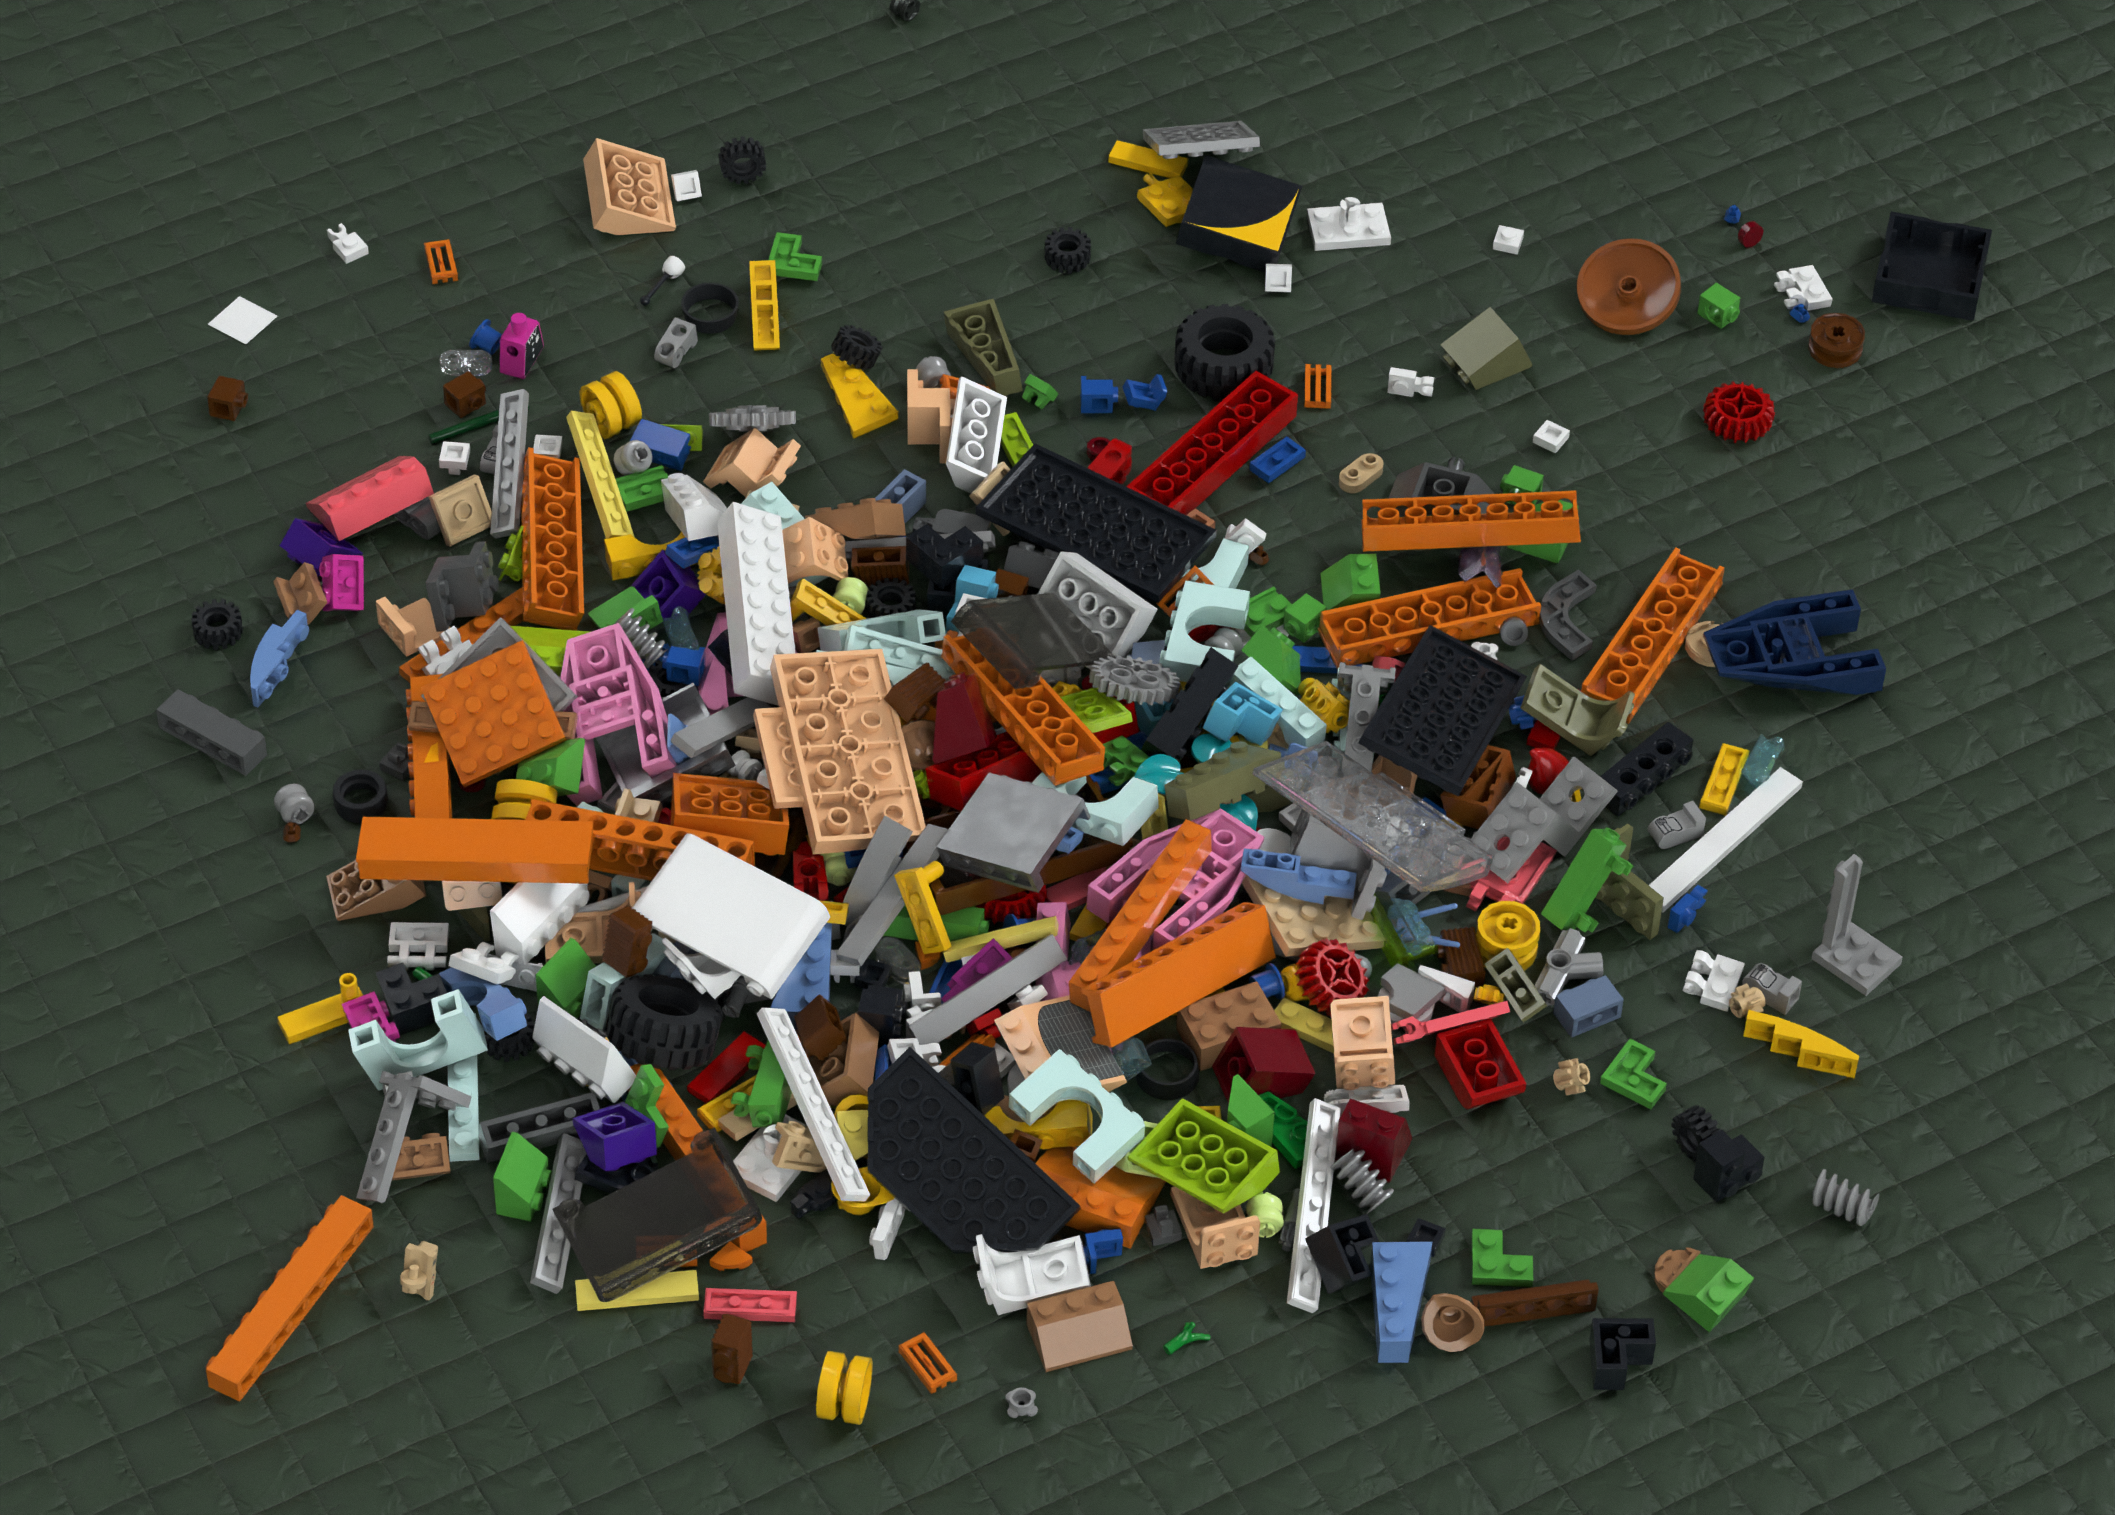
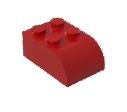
[1435,1018,1526,1109]

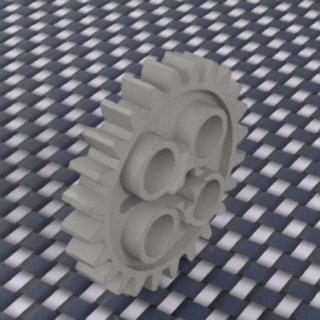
[709,405,796,432]
[1089,655,1180,705]

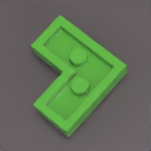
[769,232,822,281]
[1600,1039,1667,1109]
[625,1064,669,1148]
[1472,1229,1533,1287]

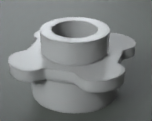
[1005,1387,1038,1418]

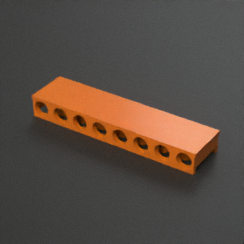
[521,447,584,631]
[1362,490,1581,552]
[1581,547,1725,724]
[1317,568,1541,669]
[941,621,1105,786]
[525,799,755,881]
[356,817,594,884]
[1081,902,1276,1048]

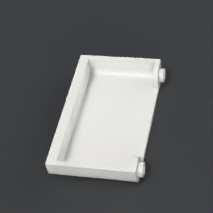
[632,833,830,999]

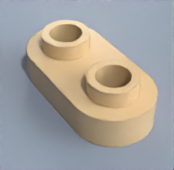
[1339,453,1384,493]

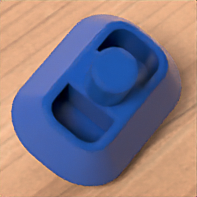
[1724,205,1741,224]
[1790,304,1810,323]

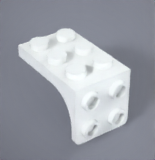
[661,937,741,999]
[973,1234,1091,1315]

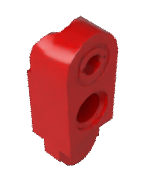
[1088,438,1132,484]
[793,841,829,901]

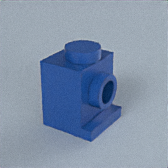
[1080,376,1118,413]
[662,646,706,686]

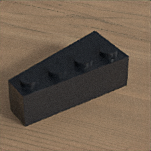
[1141,647,1238,763]

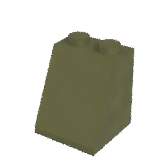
[1440,307,1533,390]

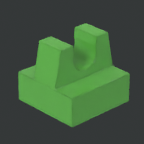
[1022,374,1059,410]

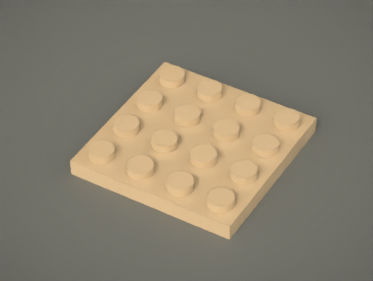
[1242,875,1387,957]

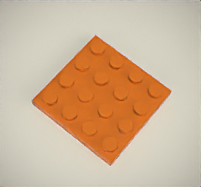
[420,640,567,788]

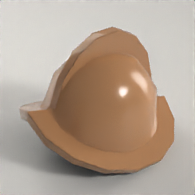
[901,719,935,771]
[1421,1293,1484,1352]

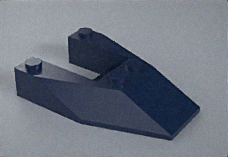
[1703,589,1886,695]

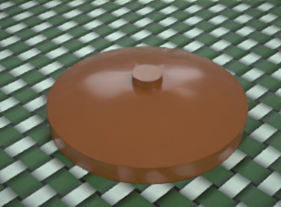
[1577,239,1681,335]

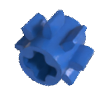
[1509,695,1537,730]

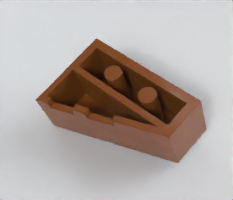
[1440,745,1516,829]

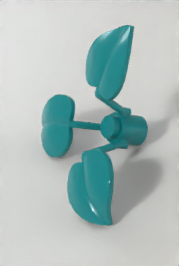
[1134,733,1258,831]

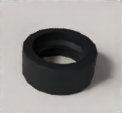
[333,770,388,823]

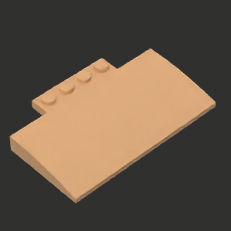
[753,649,926,854]

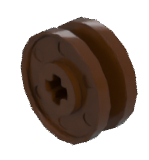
[1808,313,1865,368]

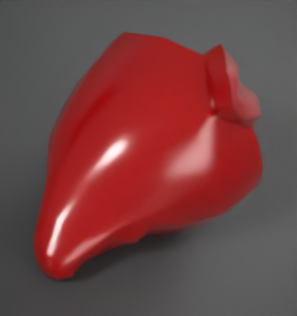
[1528,747,1569,794]

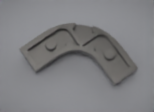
[1539,569,1597,661]

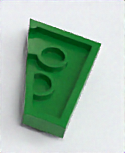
[1259,1091,1308,1169]

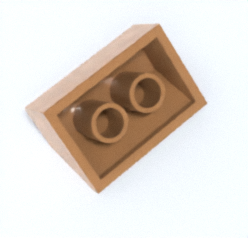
[809,1012,879,1106]
[1027,1281,1133,1372]

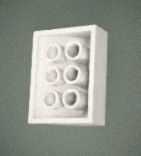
[1028,552,1158,670]

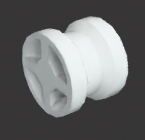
[727,750,762,781]

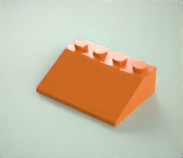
[671,773,789,856]
[1035,1146,1165,1249]

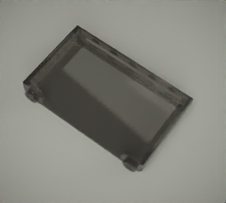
[951,593,1116,689]
[552,1127,762,1302]

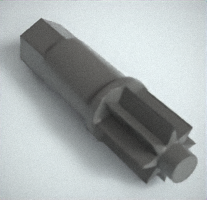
[1278,1189,1300,1251]

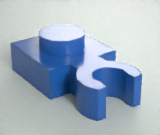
[1668,885,1708,933]

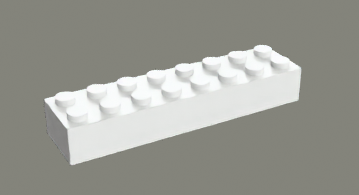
[717,502,795,706]

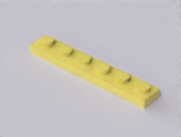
[566,410,635,539]

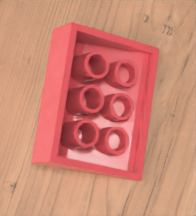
[305,456,434,541]

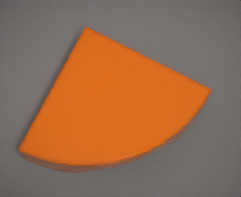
[915,941,943,970]
[710,1241,753,1271]

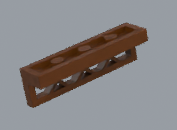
[1471,1279,1599,1327]

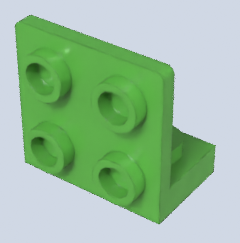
[588,586,663,631]

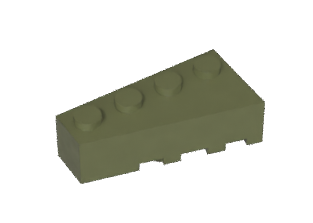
[943,298,1023,396]
[1164,741,1285,821]

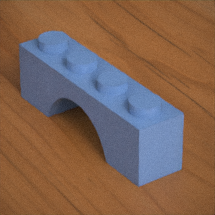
[438,967,527,1041]

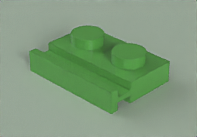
[616,465,668,512]
[1244,586,1292,637]

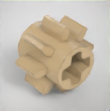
[1729,983,1766,1019]
[1553,1058,1590,1096]

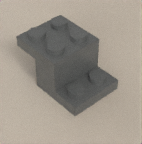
[425,541,499,632]

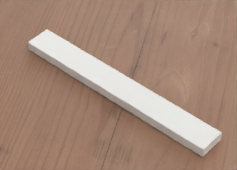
[1649,767,1803,913]
[757,1008,870,1201]
[1287,1098,1341,1313]

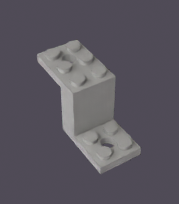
[1464,757,1618,884]
[1289,787,1388,920]

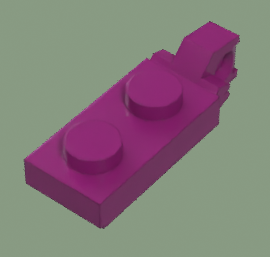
[941,938,1013,1003]

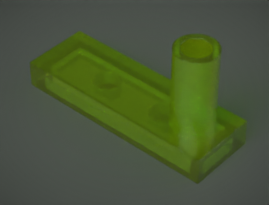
[1370,893,1437,968]

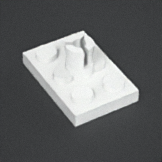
[1307,197,1391,251]
[729,1114,807,1202]

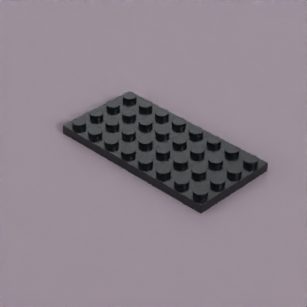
[976,443,1217,603]
[1358,625,1527,796]

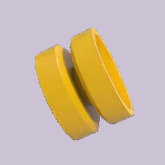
[579,371,642,439]
[491,779,558,820]
[1476,901,1540,971]
[816,1351,873,1425]

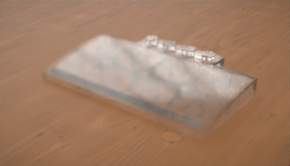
[1252,741,1494,892]

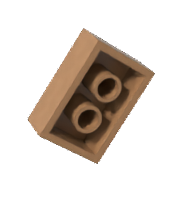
[1176,981,1282,1071]

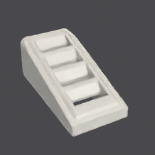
[1418,965,1475,1013]

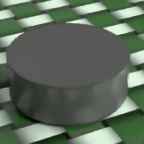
[1500,617,1528,646]

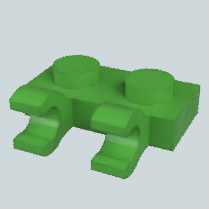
[1103,735,1149,786]

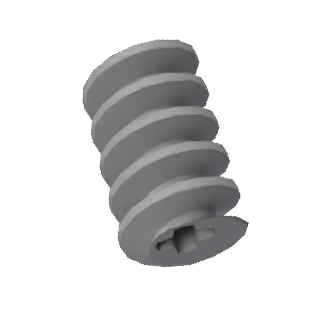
[614,608,668,669]
[1330,1149,1394,1214]
[1812,1169,1879,1226]

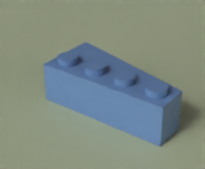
[770,923,832,1029]
[1370,1242,1433,1363]

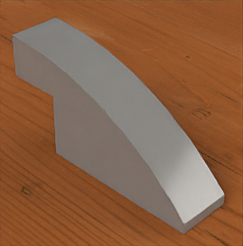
[843,816,913,926]

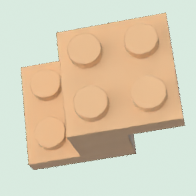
[907,369,955,463]
[703,427,801,497]

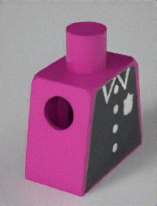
[500,313,544,379]

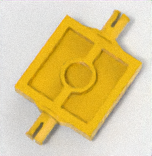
[1137,173,1193,227]

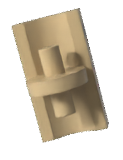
[400,1241,438,1300]

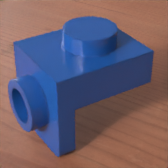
[1122,374,1167,411]
[1083,1229,1123,1274]

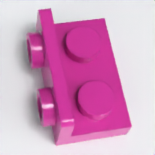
[319,554,364,611]
[342,992,400,1042]

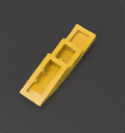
[749,260,780,351]
[1743,1010,1859,1078]

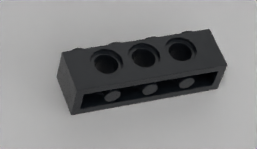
[1600,722,1694,816]

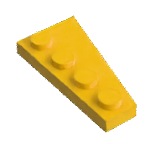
[821,353,898,439]

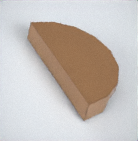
[1654,1247,1701,1293]

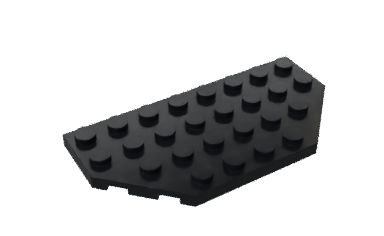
[868,1047,1081,1253]

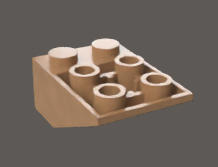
[805,498,906,540]
[326,860,427,921]

